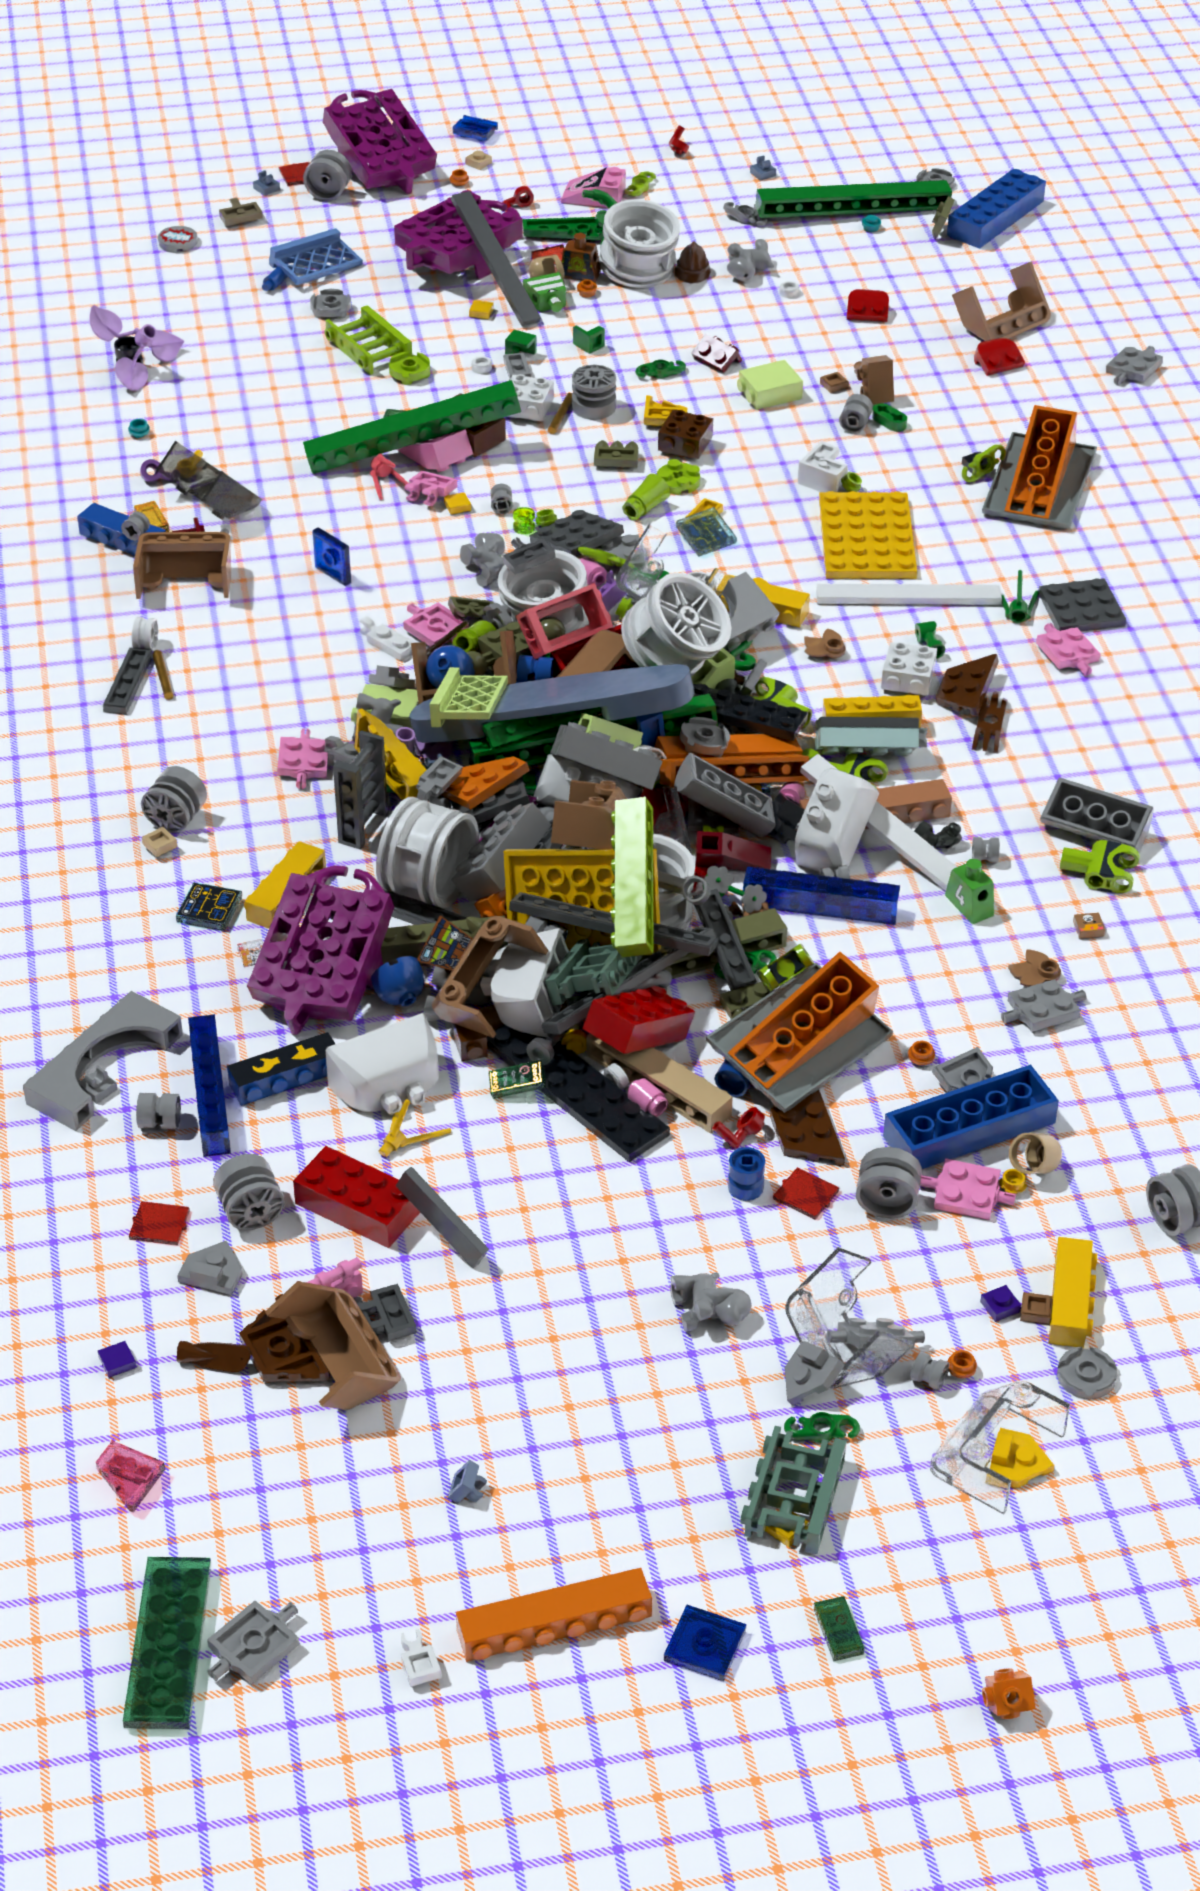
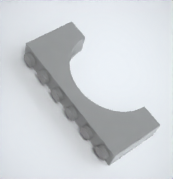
[722,571,780,651]
[23,990,183,1131]

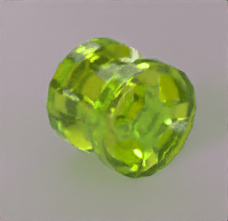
[513,507,535,534]

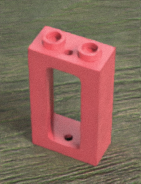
[516,583,614,659]

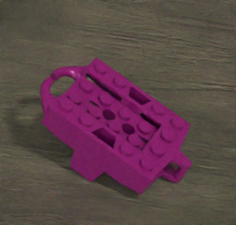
[322,88,437,194]
[394,190,523,279]
[247,865,394,1035]

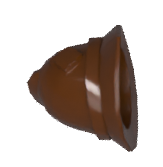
[674,241,711,284]

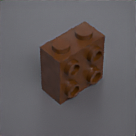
[658,410,714,459]

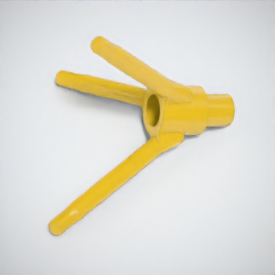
[378,1099,452,1158]

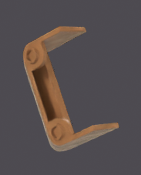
[952,261,1051,341]
[133,532,231,599]
[557,630,639,716]
[411,631,517,704]
[551,780,627,850]
[432,916,549,1038]
[265,1281,401,1410]

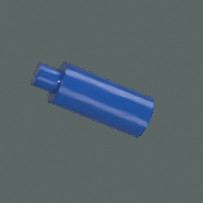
[262,263,289,291]

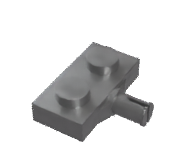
[503,537,556,575]

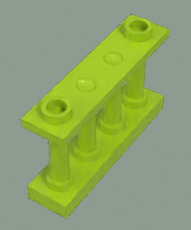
[324,305,412,375]

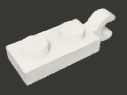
[359,616,416,661]

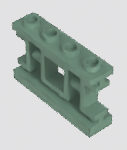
[545,939,643,1006]
[740,1425,847,1554]

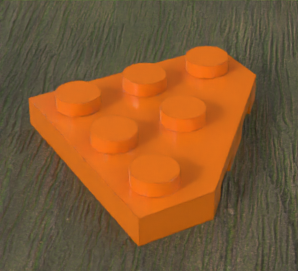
[441,756,530,810]

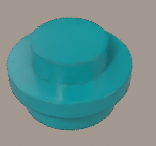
[862,215,881,232]
[128,418,150,438]

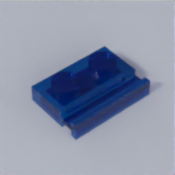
[452,115,498,141]

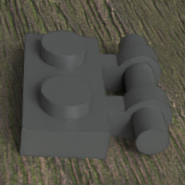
[353,1283,417,1341]

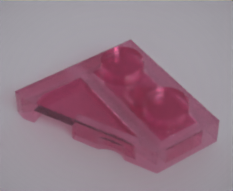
[95,1440,165,1513]

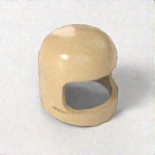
[529,254,564,280]
[1009,1133,1062,1175]

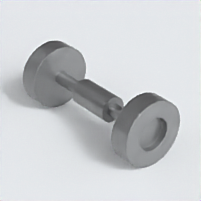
[527,1020,583,1065]

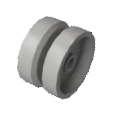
[303,149,352,201]
[856,1147,922,1219]
[1146,1164,1200,1236]

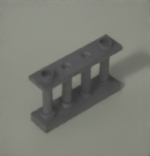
[333,730,388,850]

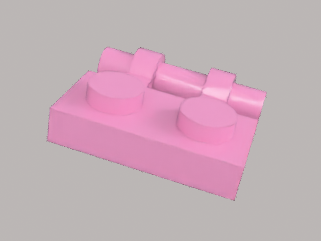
[306,1257,363,1298]

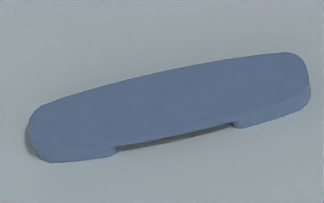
[409,664,694,743]

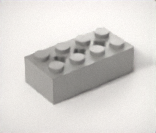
[550,722,663,790]
[451,802,552,903]

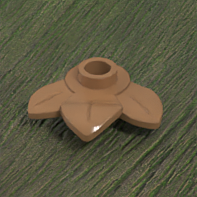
[804,628,846,659]
[1008,949,1061,987]

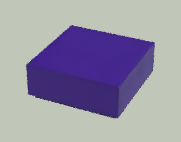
[97,1341,137,1378]

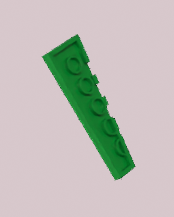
[523,217,604,240]

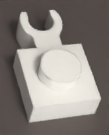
[400,1628,442,1687]

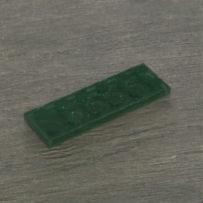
[123,1556,212,1730]

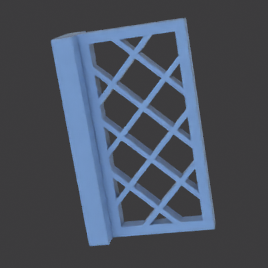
[269,228,363,285]

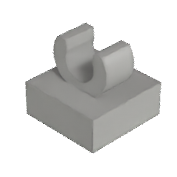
[78,1066,118,1104]

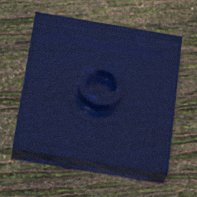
[312,527,352,586]
[663,1604,747,1682]

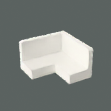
[797,441,848,492]

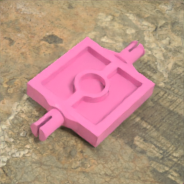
[403,602,469,647]
[1036,623,1101,676]
[277,728,328,789]
[920,1158,1016,1220]

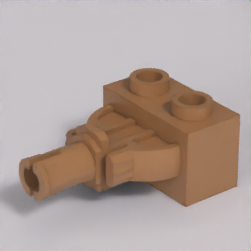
[854,355,894,404]

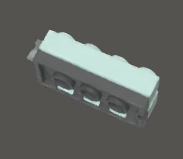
[815,717,928,756]

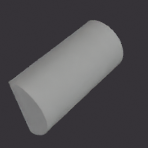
[674,753,776,837]
[1040,777,1154,852]

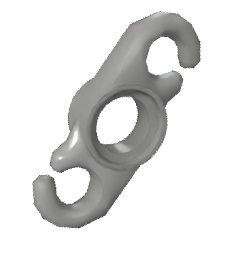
[723,202,767,226]

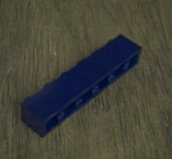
[743,866,900,925]
[188,1014,231,1157]

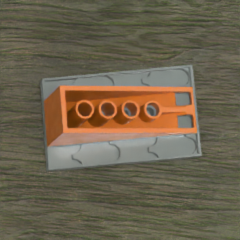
[982,405,1097,529]
[706,951,894,1113]

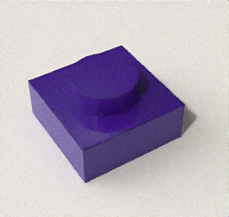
[980,1285,1021,1322]

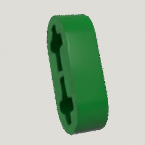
[872,403,908,432]

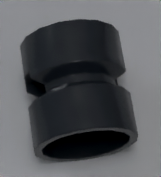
[114,336,143,364]

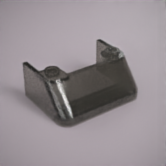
[156,440,262,520]

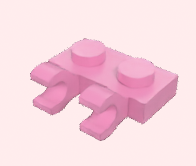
[404,471,458,506]

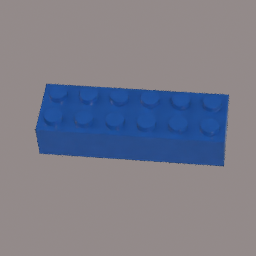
[947,168,1046,249]
[883,1064,1059,1169]

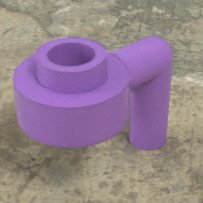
[140,459,179,482]

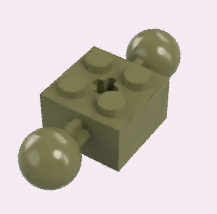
[466,617,565,676]

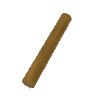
[548,393,572,434]
[153,650,174,700]

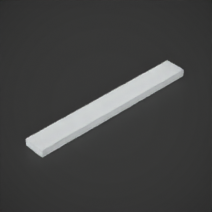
[816,583,1002,605]
[800,754,957,891]

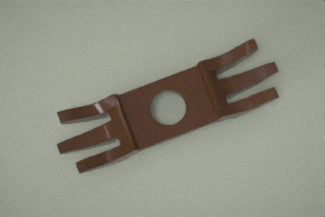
[972,691,1008,754]

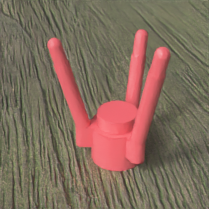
[370,454,408,500]

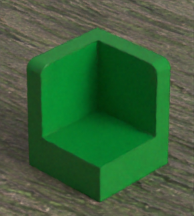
[573,325,605,354]
[505,329,537,355]

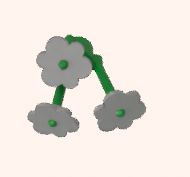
[702,866,767,920]

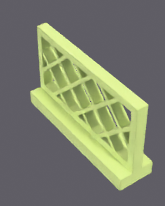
[429,667,508,727]

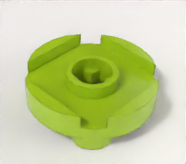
[389,351,430,385]
[657,459,700,495]

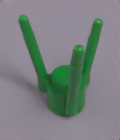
[1001,569,1039,623]

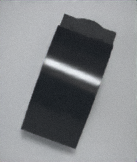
[768,792,805,844]

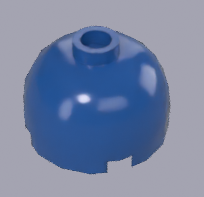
[426,645,475,689]
[371,956,425,1007]

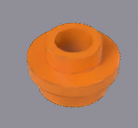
[450,169,469,186]
[577,279,597,298]
[908,1040,935,1065]
[947,1350,977,1378]

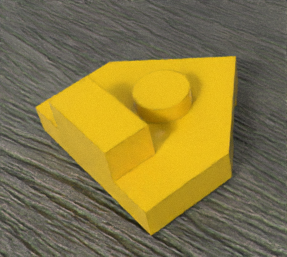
[987,1427,1055,1488]

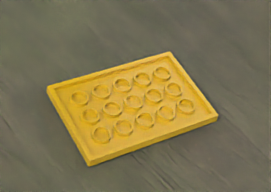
[819,491,917,579]
[503,848,661,955]

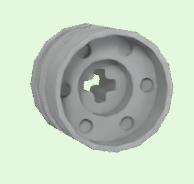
[572,364,617,420]
[140,766,207,833]
[213,1154,285,1230]

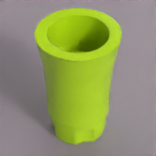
[622,474,670,520]
[452,620,496,653]

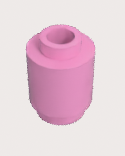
[579,557,607,587]
[779,782,805,803]
[628,1078,668,1117]

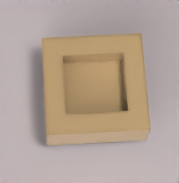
[465,150,492,170]
[142,827,178,857]

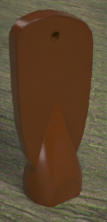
[176,1340,251,1372]

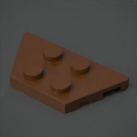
[935,654,999,716]
[770,1090,845,1166]
[239,1294,329,1382]

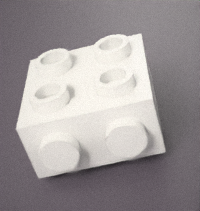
[509,374,554,421]
[881,642,937,696]

